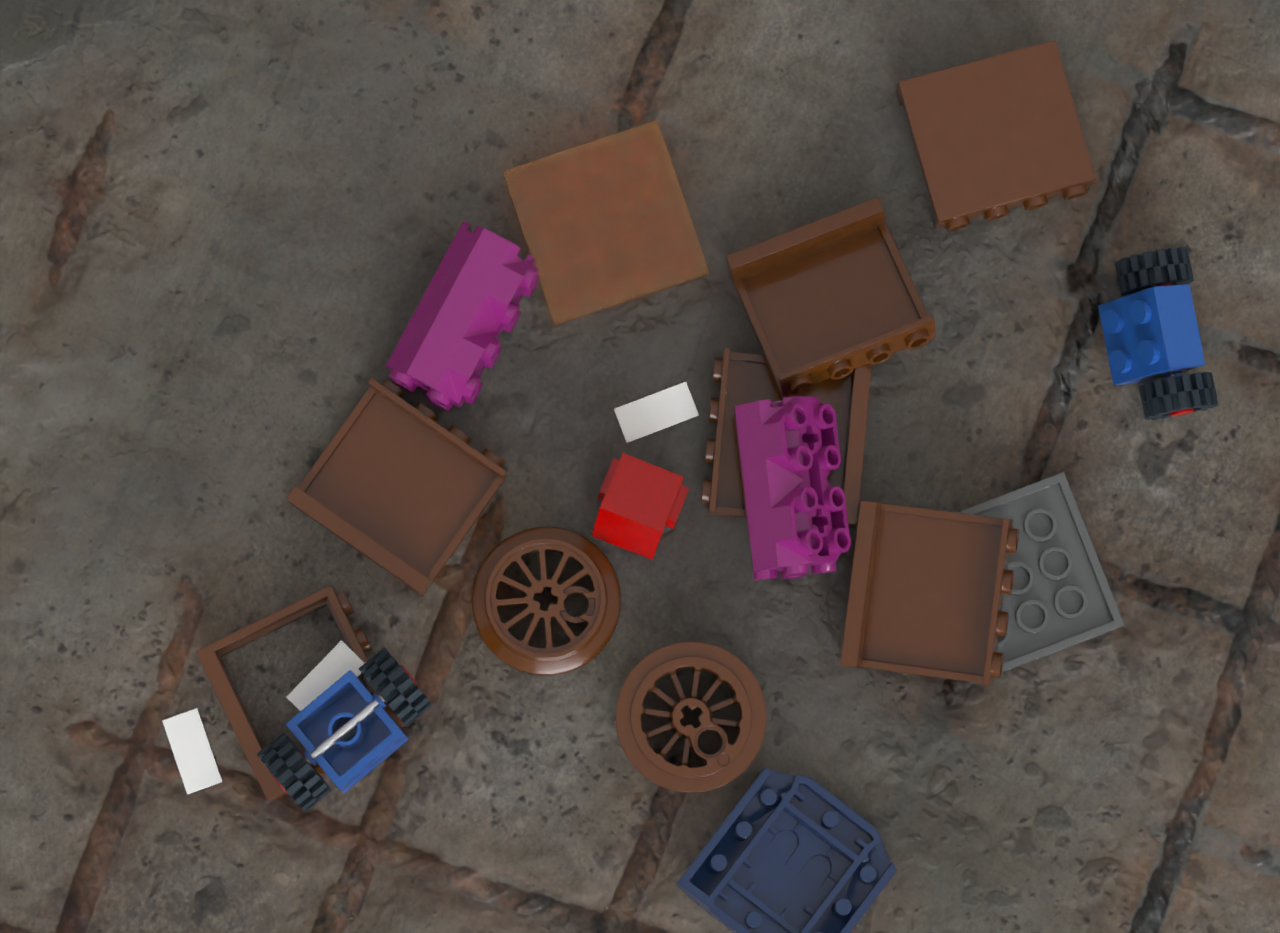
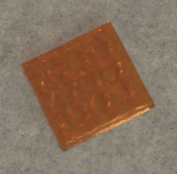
[503,120,709,326]

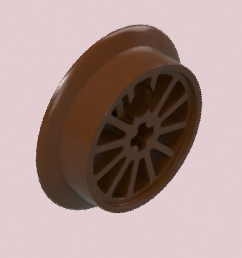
[472,527,621,675]
[616,642,767,793]

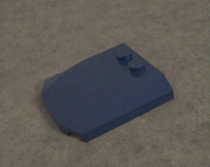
[676,768,897,933]

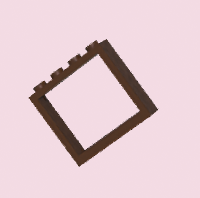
[196,585,405,802]

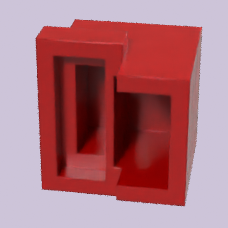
[591,453,690,560]

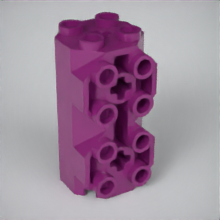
[386,221,540,412]
[734,396,851,581]

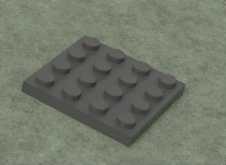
[957,472,1125,685]

